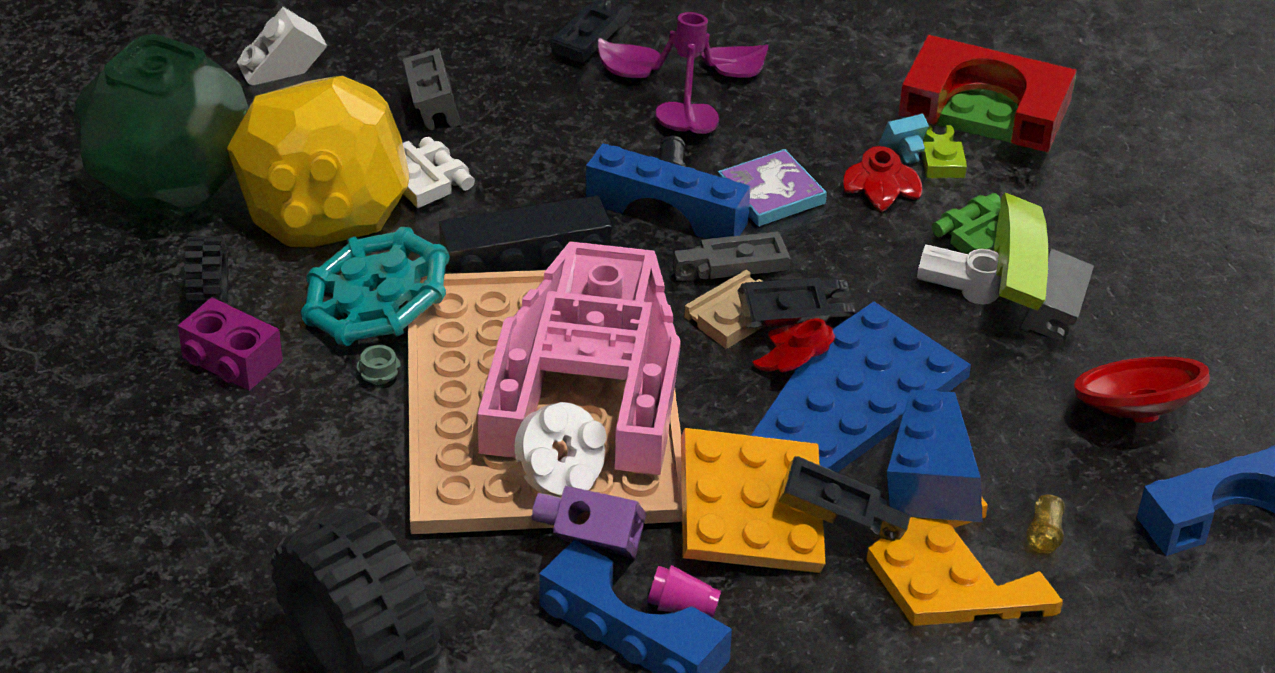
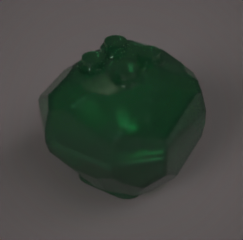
[74,34,249,211]

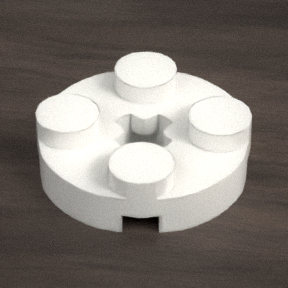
[514,402,607,497]

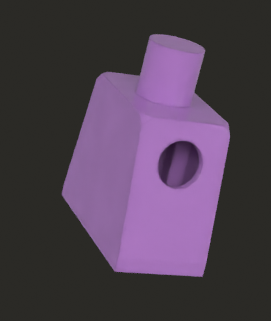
[532,486,646,559]

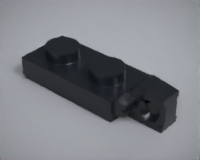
[778,456,910,541]

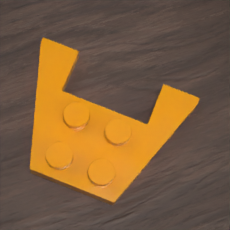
[867,498,1063,626]

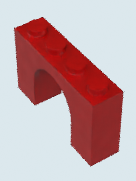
[899,35,1076,153]

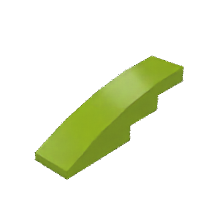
[994,193,1048,311]

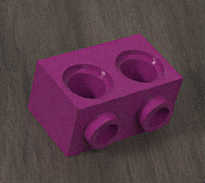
[178,297,283,391]

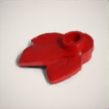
[843,146,922,212]
[752,318,835,372]

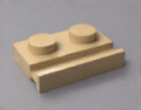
[685,270,762,349]

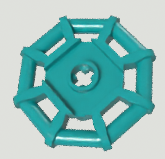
[301,227,450,346]

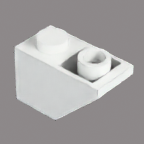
[237,7,327,85]

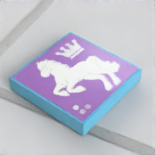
[718,149,827,227]

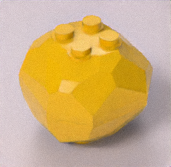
[227,75,409,248]

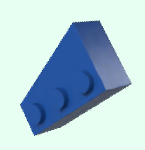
[887,389,983,522]

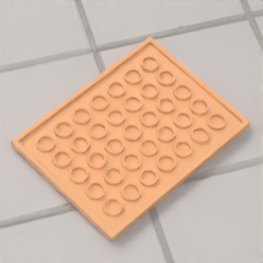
[408,270,682,534]

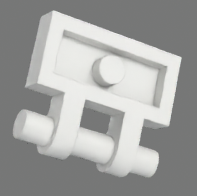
[403,137,475,208]

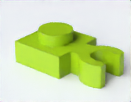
[921,125,967,178]

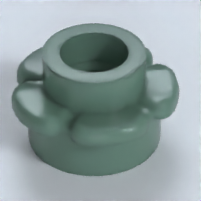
[357,345,400,385]

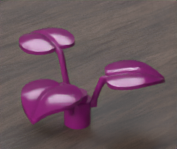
[598,12,768,134]

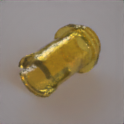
[1026,494,1065,553]

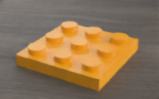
[681,428,826,573]

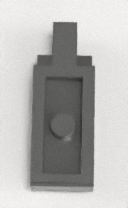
[672,232,791,281]

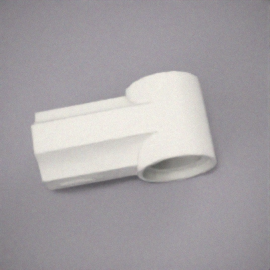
[917,244,1001,304]

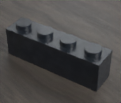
[439,195,612,274]

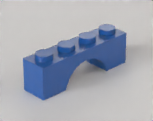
[586,143,751,239]
[1137,445,1275,556]
[539,540,732,673]

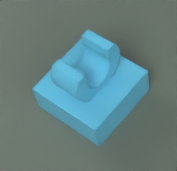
[879,114,929,165]

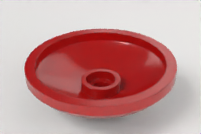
[1074,356,1210,423]

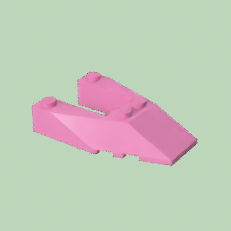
[477,242,680,475]

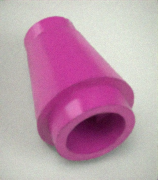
[647,565,721,618]

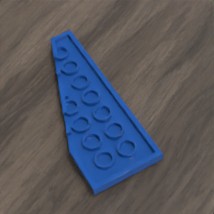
[751,302,971,473]

